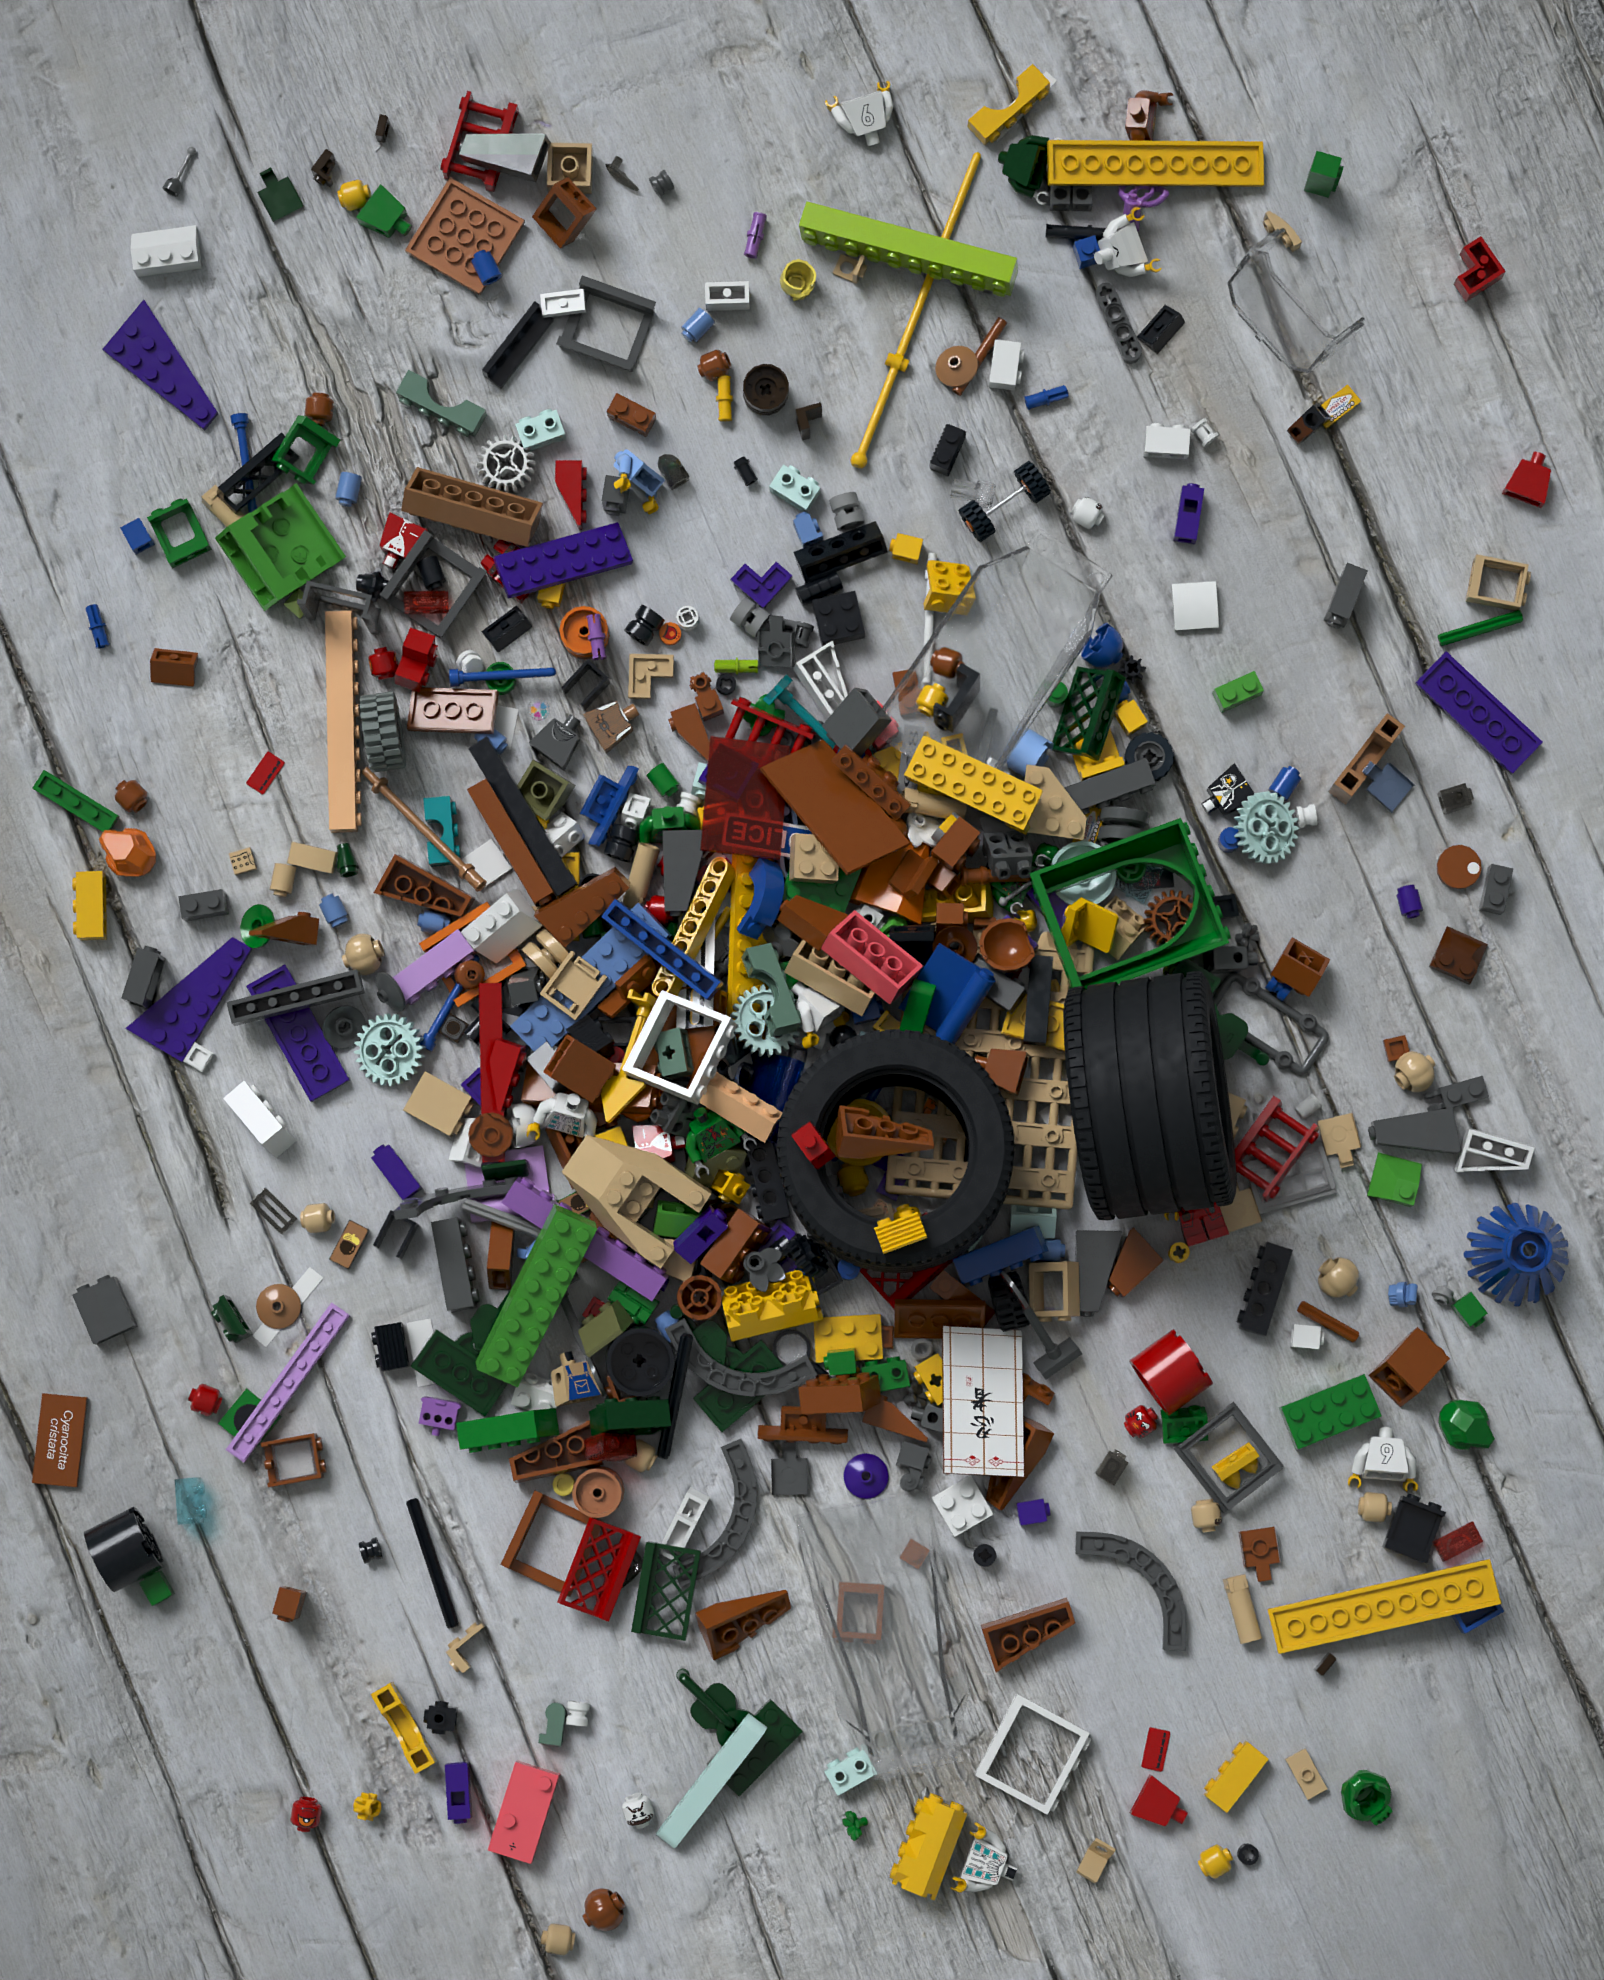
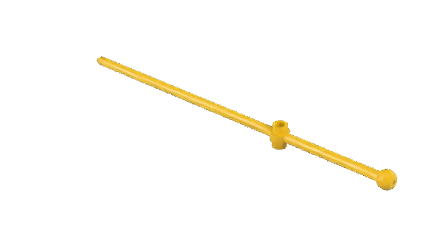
[850,152,981,469]

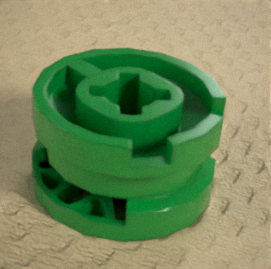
[485,662,516,695]
[1116,865,1146,884]

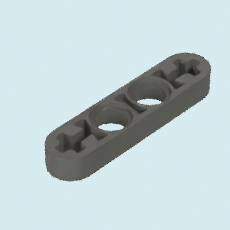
[1096,283,1142,364]

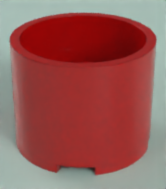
[1129,1329,1213,1416]

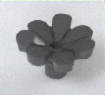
[1235,923,1260,952]
[903,1380,928,1408]

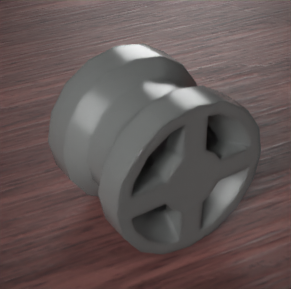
[649,170,675,197]

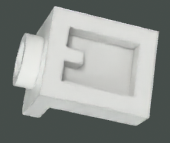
[621,793,651,831]

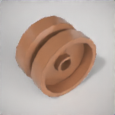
[572,1466,625,1518]

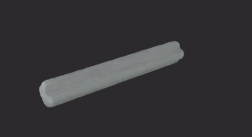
[462,1198,541,1238]

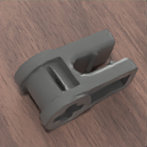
[782,618,814,648]

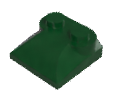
[211,1295,253,1343]

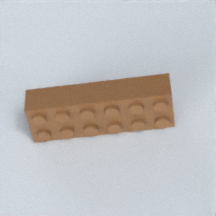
[401,467,543,547]

